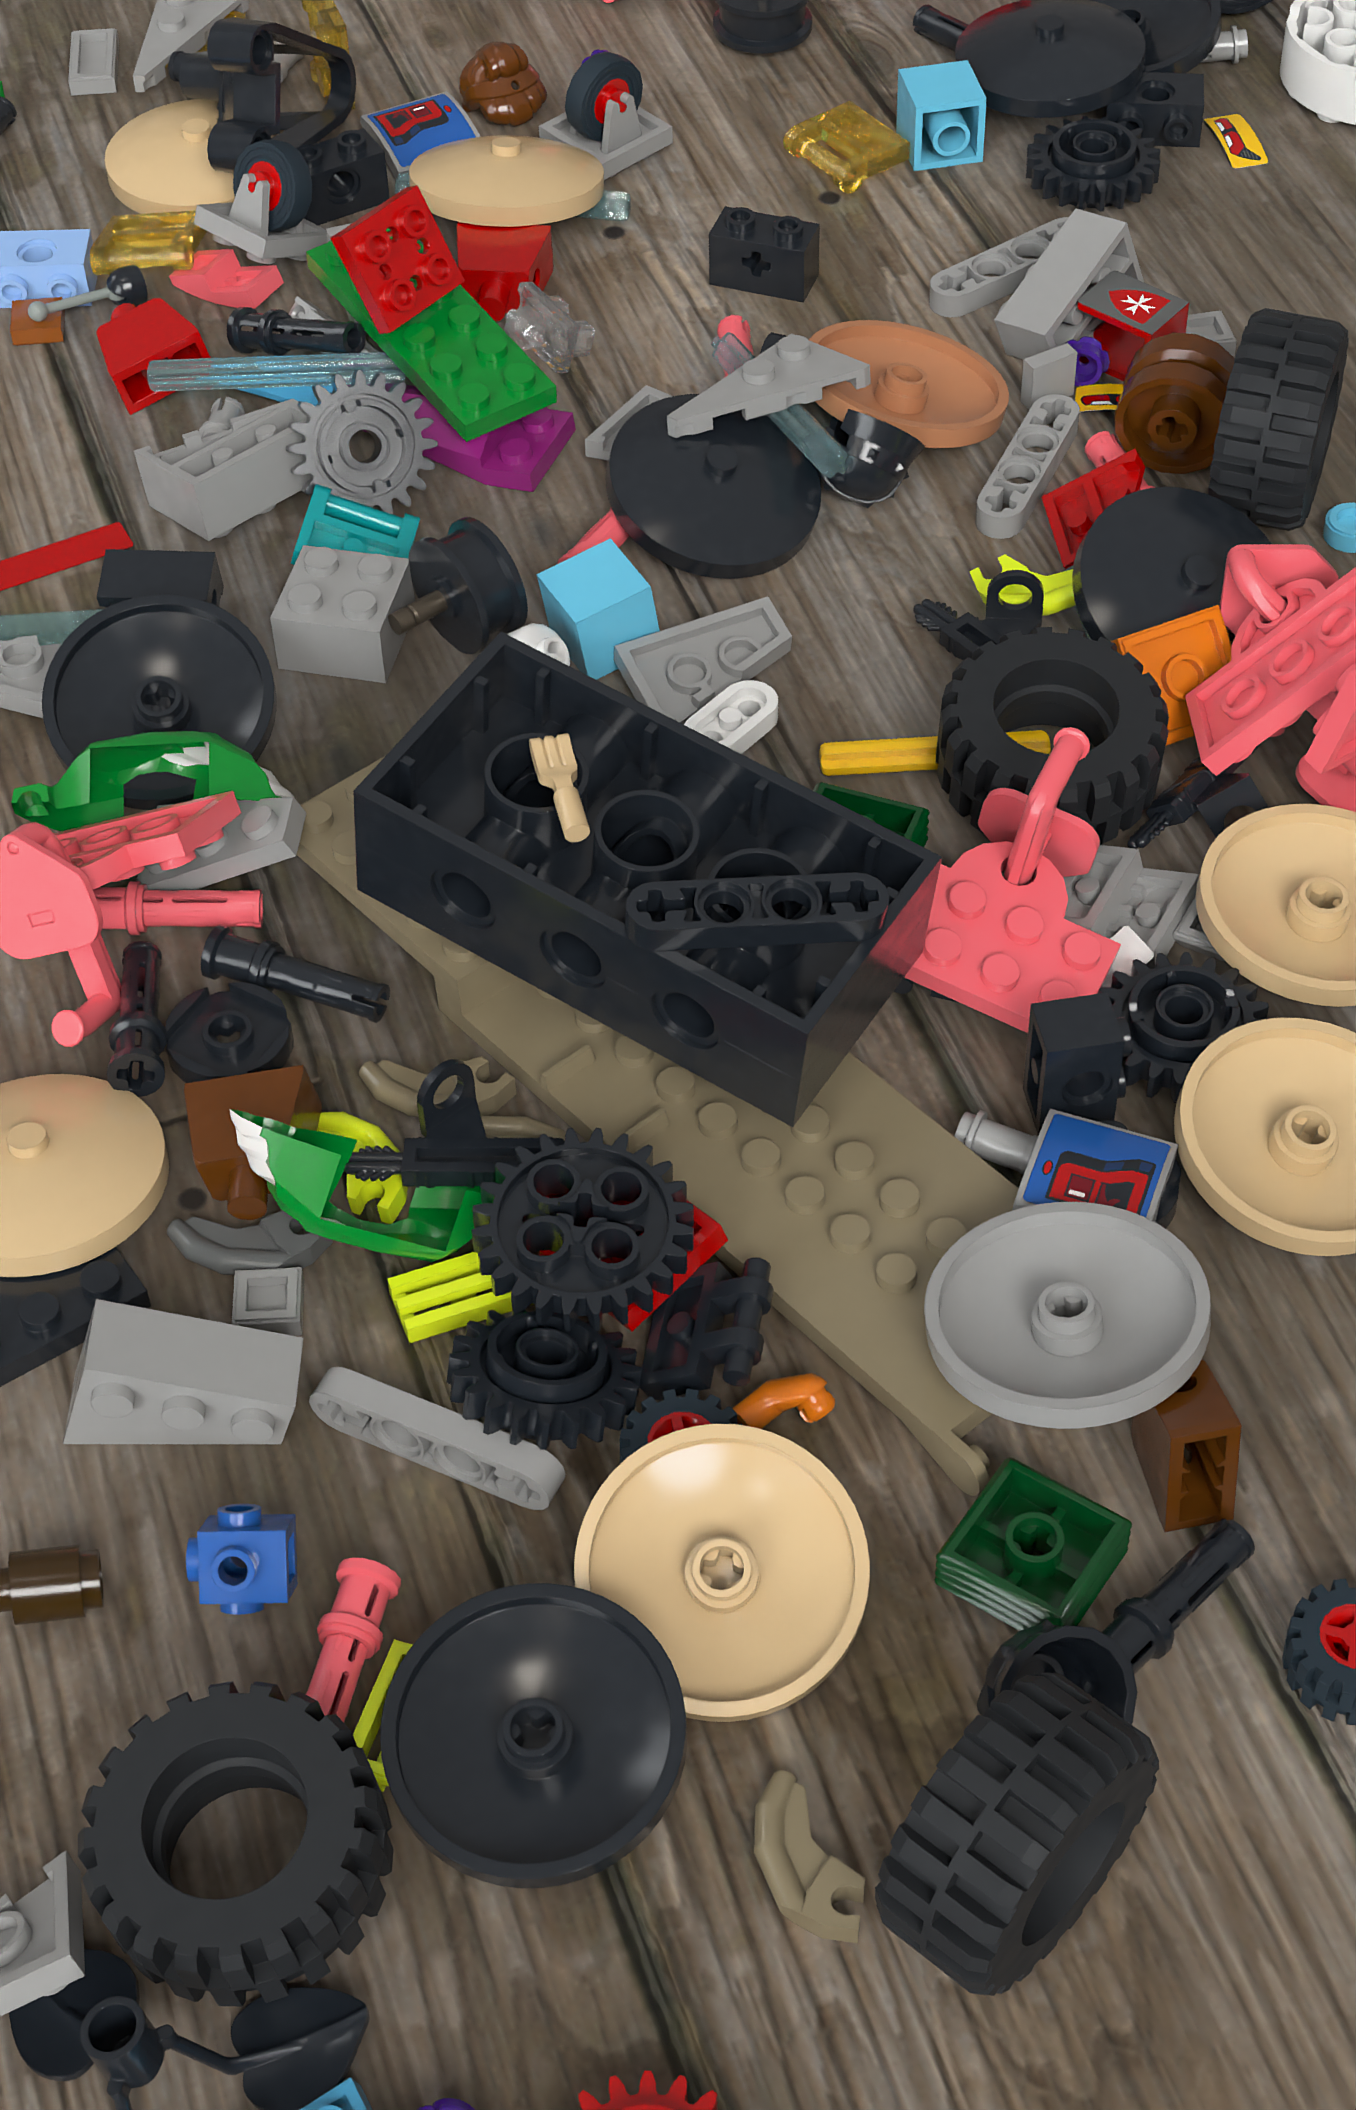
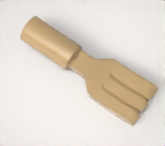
[529,733,590,842]

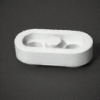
[684,680,778,754]

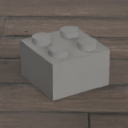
[270,545,415,683]

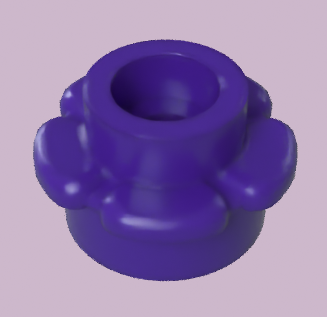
[1066,336,1110,387]

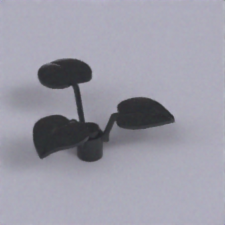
[9,1949,370,2110]

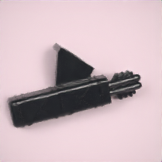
[913,570,1044,660]
[1127,743,1269,849]
[344,1059,565,1188]

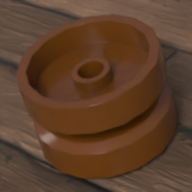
[1115,333,1235,474]

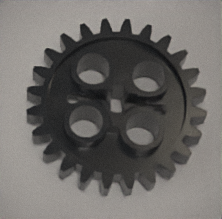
[472,1128,694,1331]

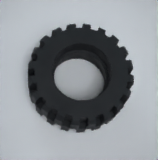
[1208,308,1349,531]
[935,627,1169,845]
[875,1673,1159,1996]
[78,1681,394,2007]

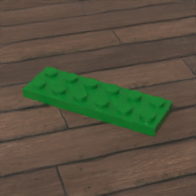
[306,228,557,442]

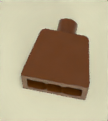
[184,1065,322,1220]
[1131,1360,1242,1532]

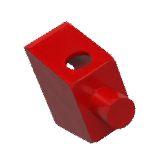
[457,222,554,322]
[96,298,216,415]

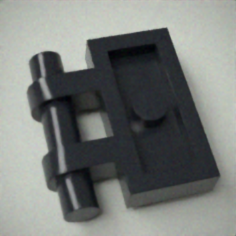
[639,1258,774,1400]

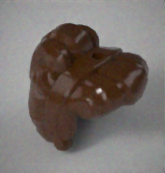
[459,42,547,127]

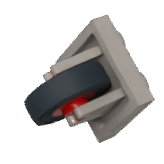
[539,51,673,180]
[194,139,327,264]

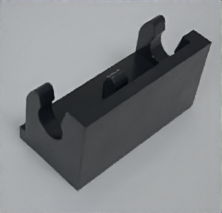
[97,549,224,608]

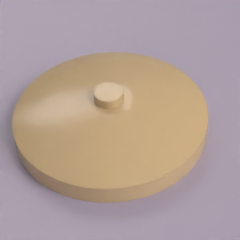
[105,99,285,222]
[409,135,604,227]
[1196,804,1356,1007]
[1174,1018,1356,1256]
[0,1074,169,1277]
[574,1424,870,1722]

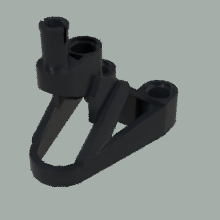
[168,17,356,173]

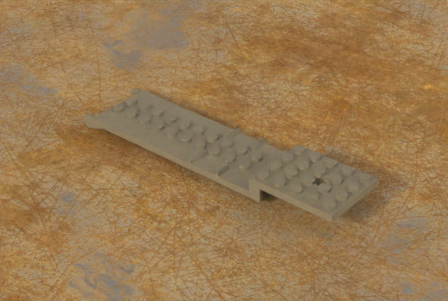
[297,756,1019,1496]

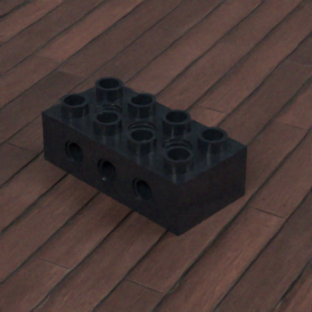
[353,631,942,1127]

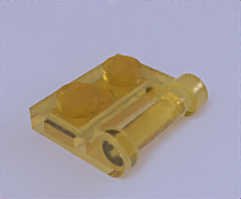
[301,0,356,110]
[783,101,910,194]
[90,210,207,275]

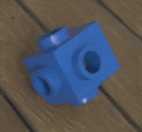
[186,1504,298,1615]

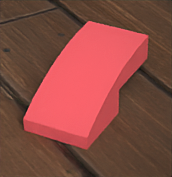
[169,249,284,309]

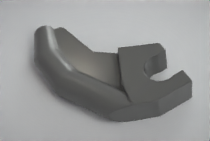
[167,1210,333,1275]

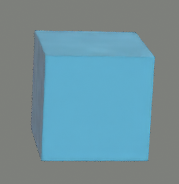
[896,60,987,171]
[537,538,660,680]

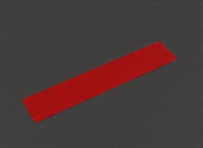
[0,522,134,591]

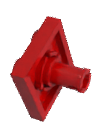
[330,185,465,334]

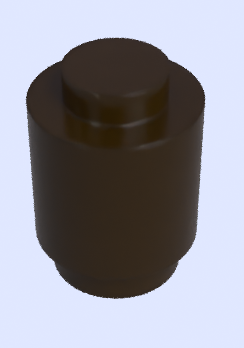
[0,1544,104,1625]

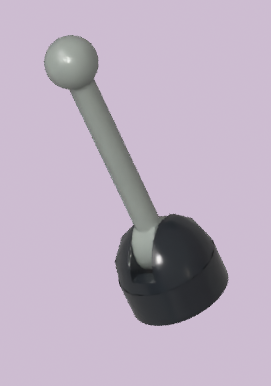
[28,264,148,322]

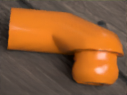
[732,1373,835,1429]

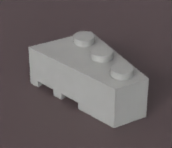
[994,208,1144,360]
[134,399,310,541]
[63,1299,303,1444]

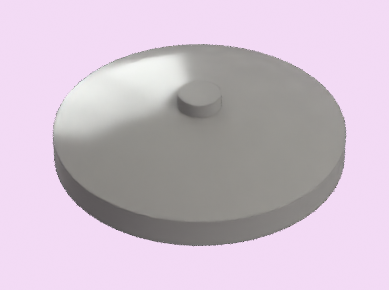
[924,1202,1211,1429]

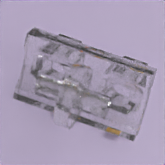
[504,282,595,373]

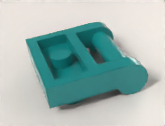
[290,484,420,565]

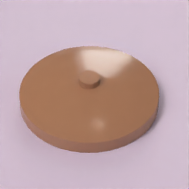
[809,320,1009,448]

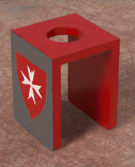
[1077,271,1189,381]

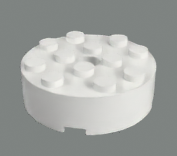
[1280,0,1356,125]

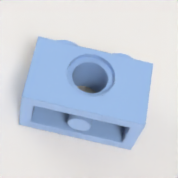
[0,229,98,308]

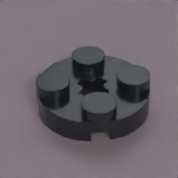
[165,982,294,1083]

